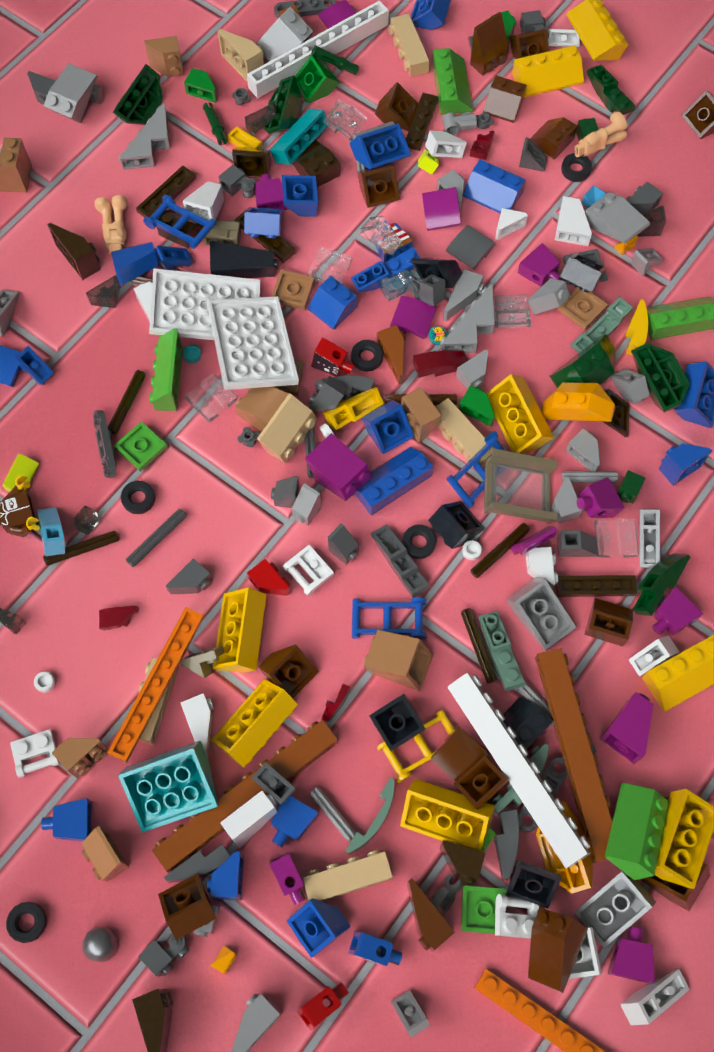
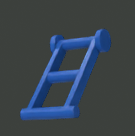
[143,195,216,249]
[446,432,508,508]
[352,597,427,640]

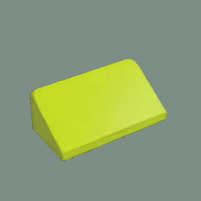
[3,454,39,492]

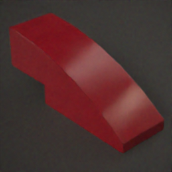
[413,350,468,378]

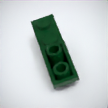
[587,65,635,115]
[632,554,690,616]

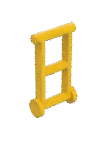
[377,710,454,784]

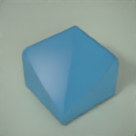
[582,185,607,208]

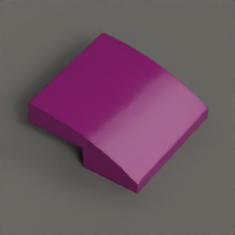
[318,0,356,29]
[422,187,461,231]
[390,296,437,339]
[511,526,558,555]

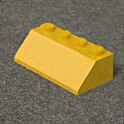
[566,0,628,61]
[512,45,584,97]
[487,374,554,454]
[212,587,267,673]
[642,635,714,712]
[211,679,298,767]
[400,779,495,852]
[655,789,714,889]

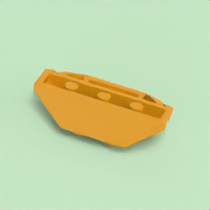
[541,383,615,422]
[536,801,593,894]

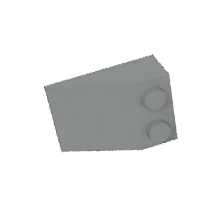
[256,7,313,62]
[43,63,98,123]
[585,192,650,243]
[506,577,576,650]
[574,871,656,948]
[231,993,283,1052]

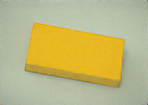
[226,126,263,149]

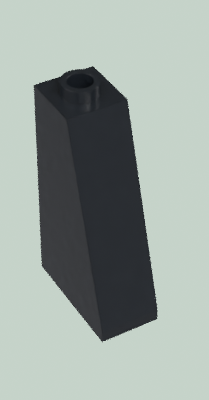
[209,241,278,278]

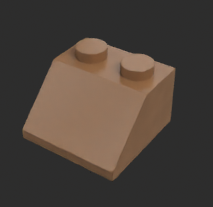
[144,36,184,77]
[401,387,441,443]
[81,826,129,882]

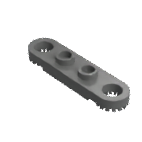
[274,0,336,18]
[93,410,116,478]
[518,757,568,832]

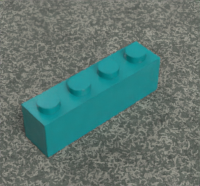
[270,109,330,165]

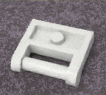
[283,545,334,596]
[10,729,60,778]
[495,894,540,939]

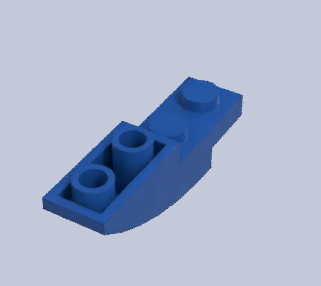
[351,247,420,293]

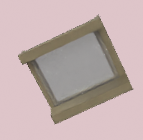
[484,449,558,524]

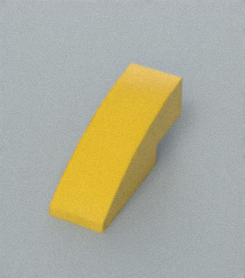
[625,299,648,355]
[323,387,384,430]

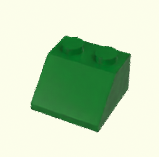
[295,55,339,103]

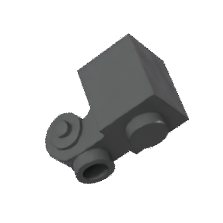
[519,10,549,39]
[218,164,256,198]
[409,274,445,306]
[138,934,190,977]

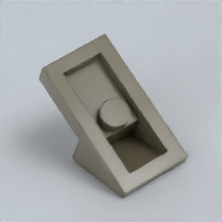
[180,645,225,678]

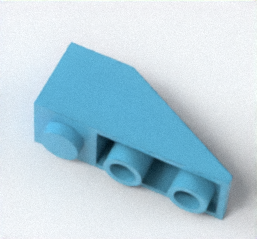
[37,507,65,556]

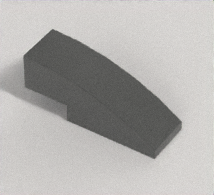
[315,376,374,400]
[494,810,519,881]
[164,845,230,883]

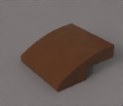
[431,725,489,781]

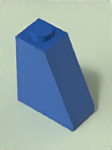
[111,242,160,285]

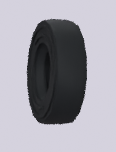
[561,153,592,182]
[351,340,383,372]
[120,480,155,514]
[402,524,437,559]
[6,902,47,943]

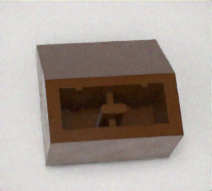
[584,598,633,647]

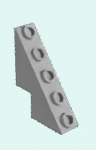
[119,103,170,170]
[440,284,495,353]

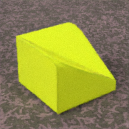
[418,150,439,174]

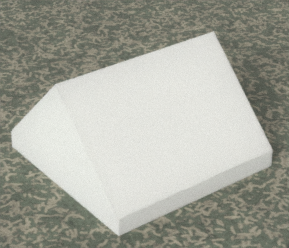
[569,927,602,979]

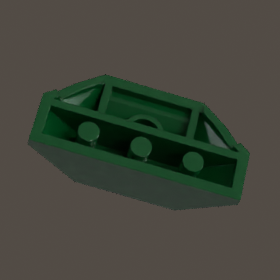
[113,64,163,125]
[262,75,302,134]
[549,334,615,388]
[631,343,690,413]

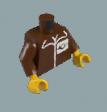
[0,476,40,537]

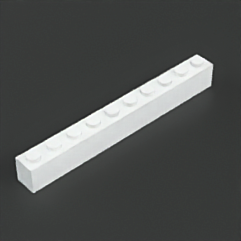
[247,0,389,99]
[448,673,591,868]

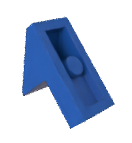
[156,246,193,270]
[15,346,54,385]

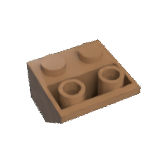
[51,738,109,778]

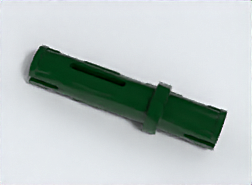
[311,45,359,75]
[203,102,228,145]

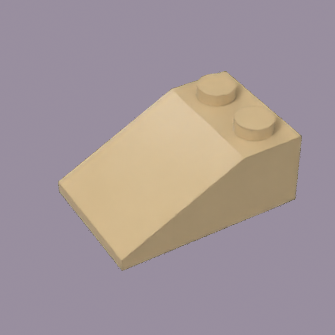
[217,29,264,82]

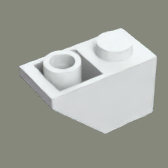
[525,547,558,590]

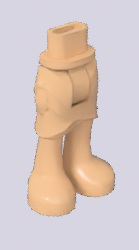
[575,112,627,158]
[95,195,127,255]

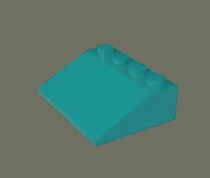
[118,741,218,833]

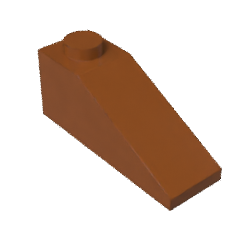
[376,325,405,385]

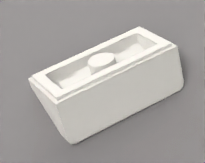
[548,29,580,47]

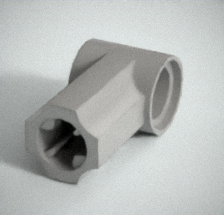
[442,113,477,135]

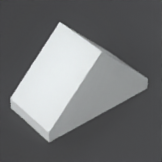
[495,208,528,240]

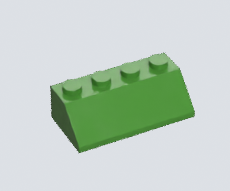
[432,48,473,115]
[646,297,714,340]
[150,328,183,411]
[605,783,669,880]

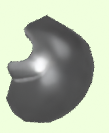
[82,927,119,962]

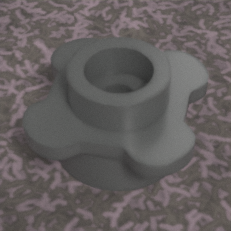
[232,88,251,105]
[476,112,494,129]
[237,427,259,447]

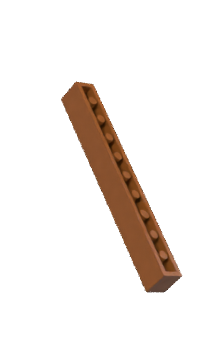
[535,648,614,863]
[152,720,338,873]

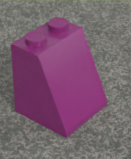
[305,433,372,501]
[600,692,653,764]

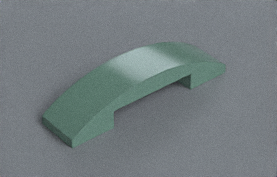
[570,297,633,353]
[345,777,394,855]

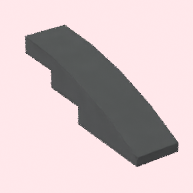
[371,525,430,598]

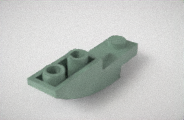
[479,611,525,692]
[492,743,549,816]

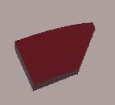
[470,131,495,160]
[99,606,139,631]
[321,684,350,722]

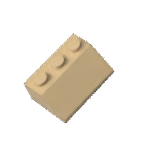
[257,393,317,463]

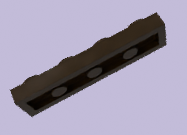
[406,93,438,151]
[136,165,196,218]
[235,209,296,263]
[556,575,637,597]

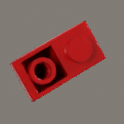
[247,559,290,596]

